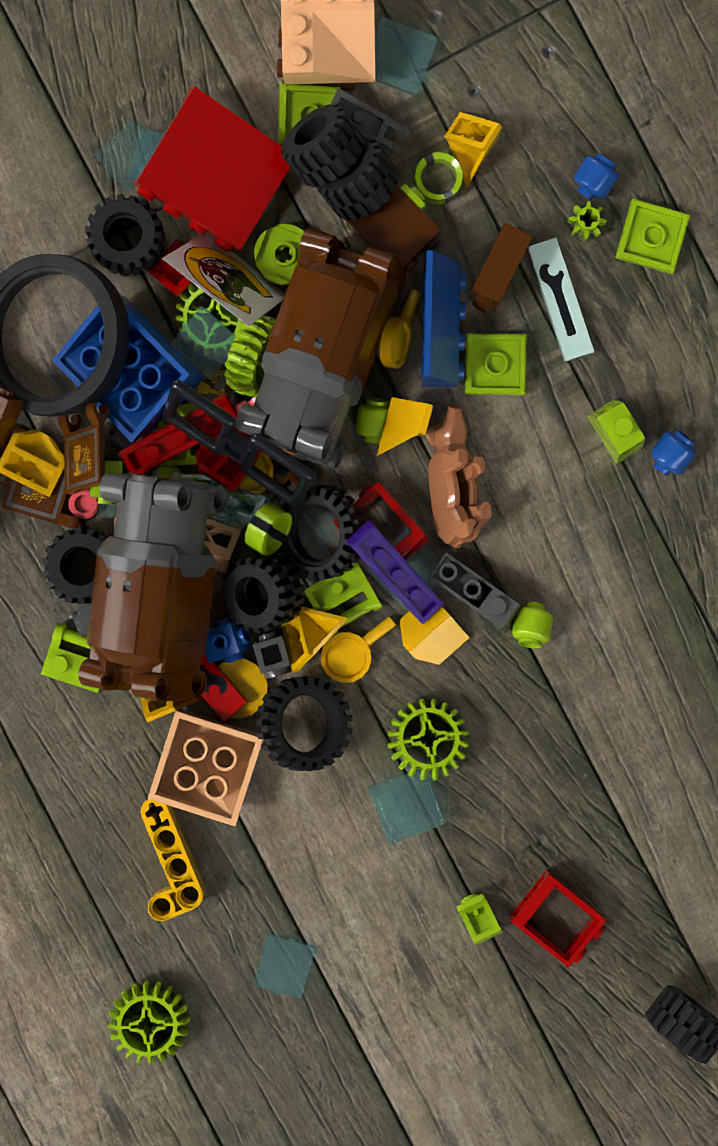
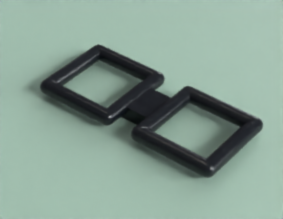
[163,379,315,507]

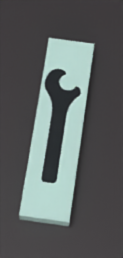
[527,238,594,362]

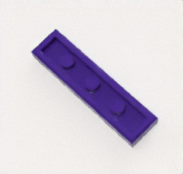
[346,520,444,624]

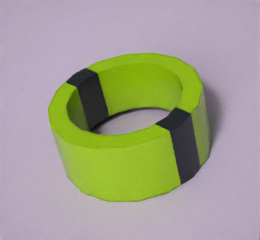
[414,152,463,205]
[245,503,292,556]

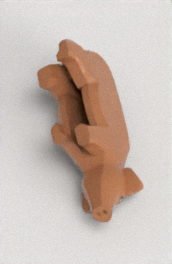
[426,403,492,548]

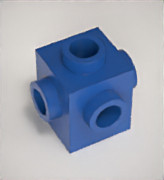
[205,618,252,664]

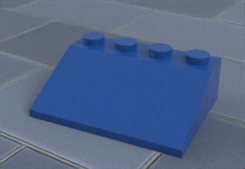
[421,250,466,388]
[52,295,205,443]

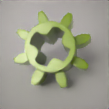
[567,201,607,241]

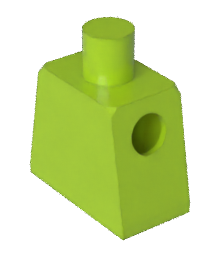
[587,400,645,464]

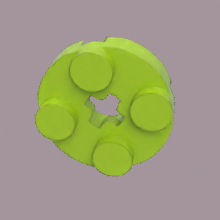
[254,224,304,286]

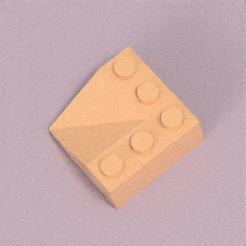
[281,0,375,84]
[148,709,264,826]

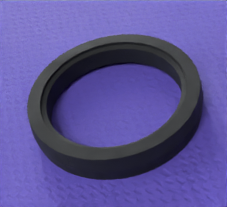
[0,254,130,417]

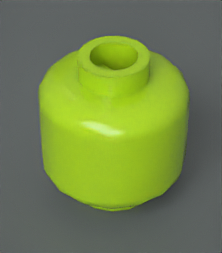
[355,398,390,444]
[512,602,554,649]

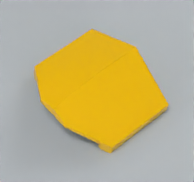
[0,430,64,497]
[399,606,469,665]

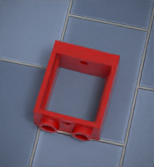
[333,482,429,560]
[509,870,606,968]

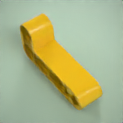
[140,799,206,921]

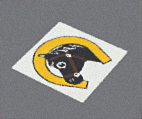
[162,232,286,326]

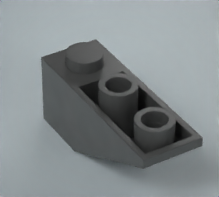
[428,552,522,633]

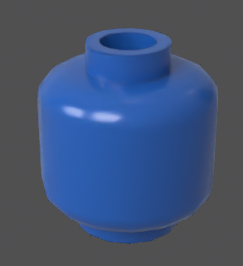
[573,153,619,201]
[651,430,697,476]

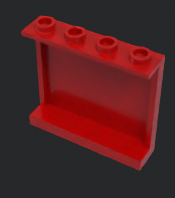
[132,86,290,252]

